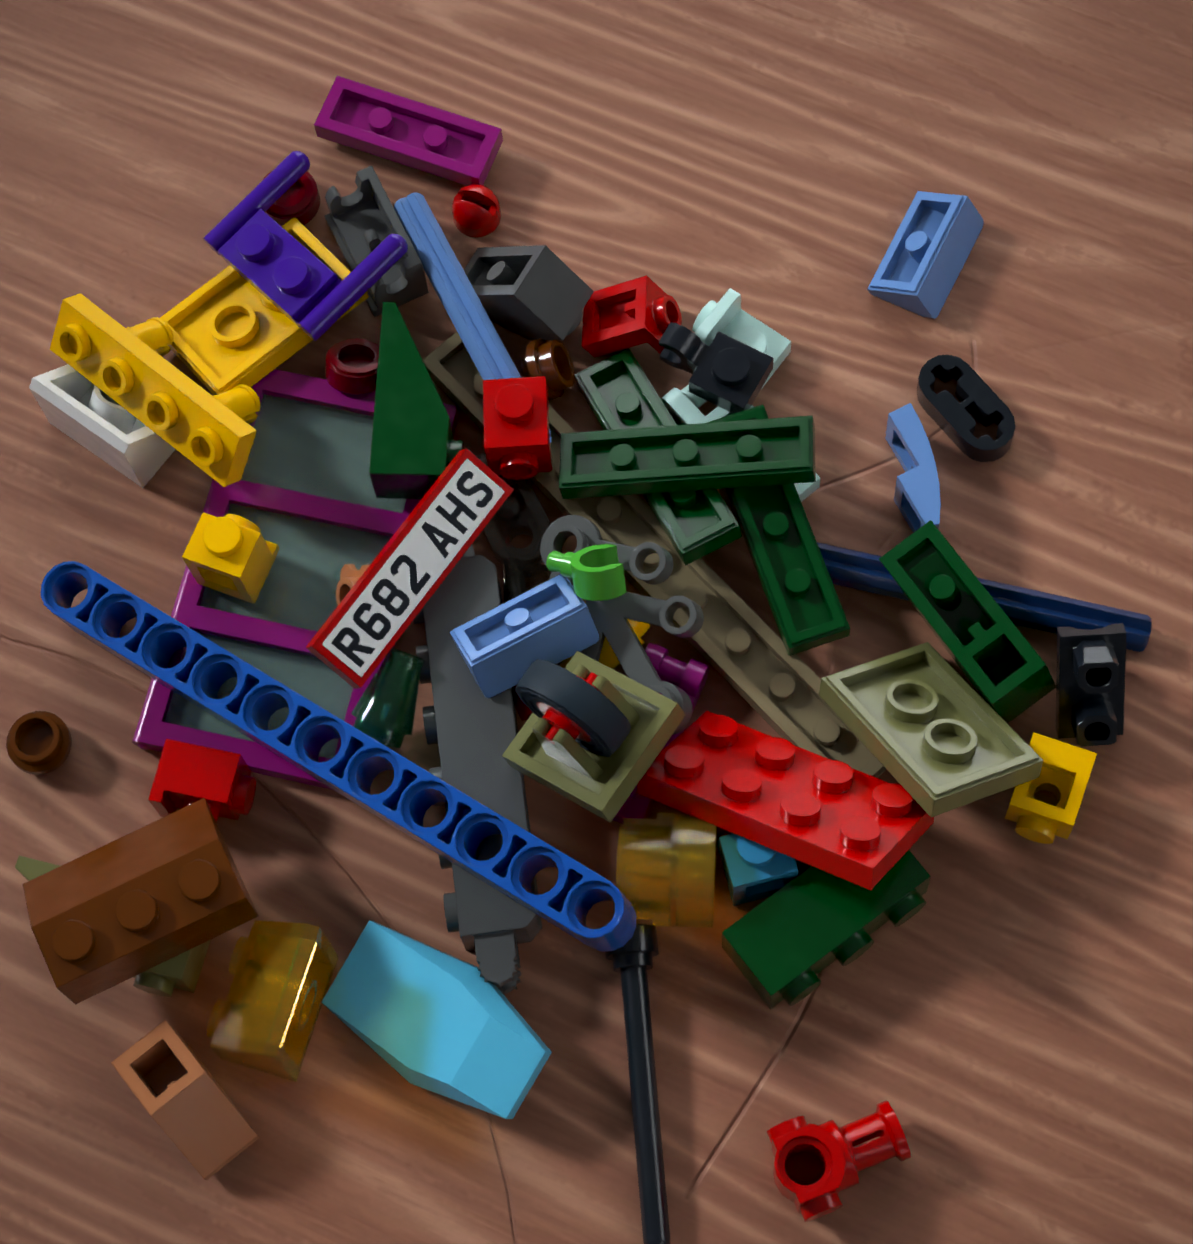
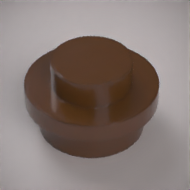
[521,339,575,400]
[6,711,72,775]

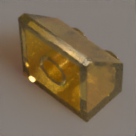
[207,920,339,1082]

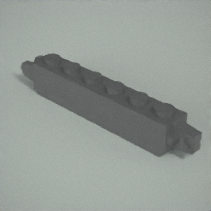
[413,545,542,996]

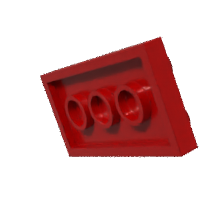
[637,711,935,890]

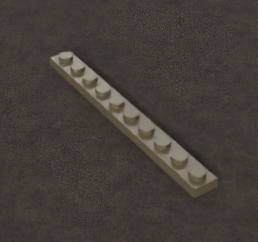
[423,332,886,778]

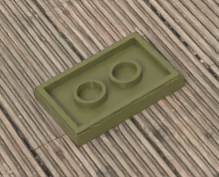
[819,642,1043,818]

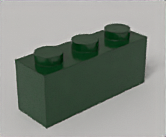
[722,850,931,1009]

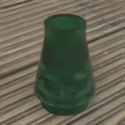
[351,648,425,748]

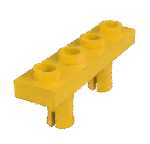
[50,293,261,487]

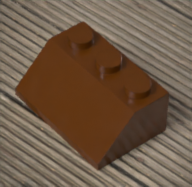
[22,798,259,1005]

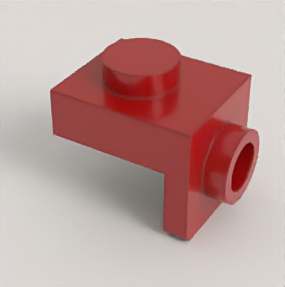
[483,376,553,480]

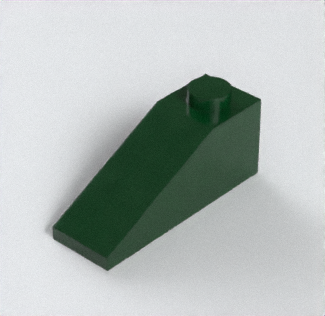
[369,302,465,499]
[879,520,1056,724]

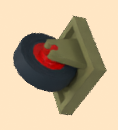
[502,651,686,823]

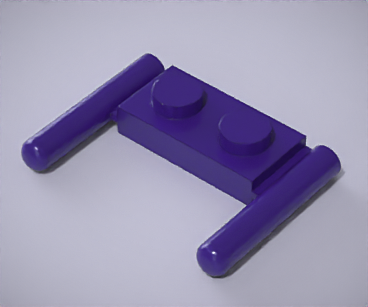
[203,151,408,342]

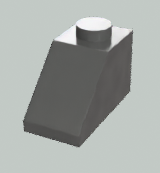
[464,245,594,341]

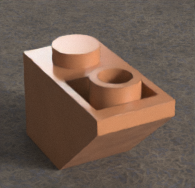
[111,1020,260,1181]

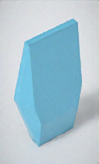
[322,920,552,1119]

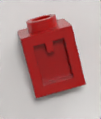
[582,275,682,358]

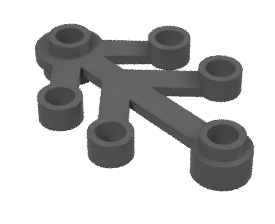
[540,515,704,735]

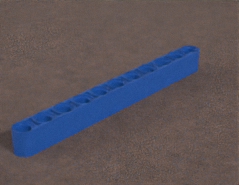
[41,561,636,951]

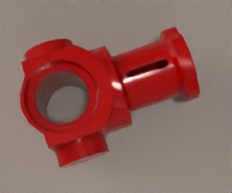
[767,1101,911,1222]

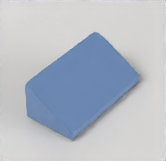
[867,191,984,319]
[450,574,599,698]

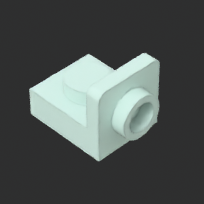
[692,288,791,389]

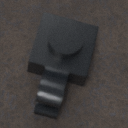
[659,322,774,414]

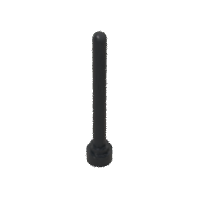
[605,924,670,1244]

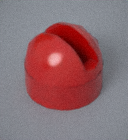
[452,184,501,238]

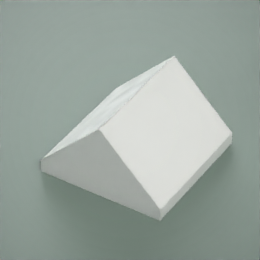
[29,364,175,488]

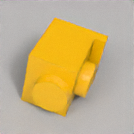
[182,512,280,604]
[1005,732,1097,844]

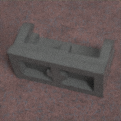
[324,165,429,317]

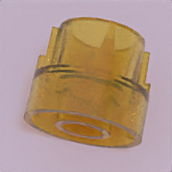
[616,813,717,928]

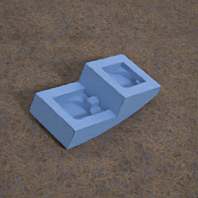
[885,403,941,533]

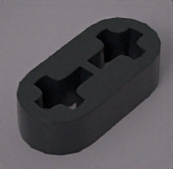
[917,355,1016,462]

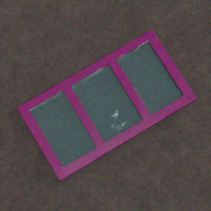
[132,369,459,790]

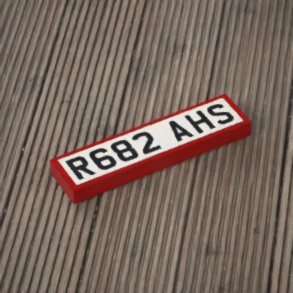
[305,448,514,689]

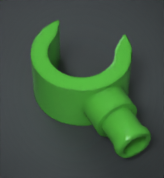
[546,544,627,601]

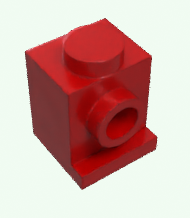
[148,739,256,823]

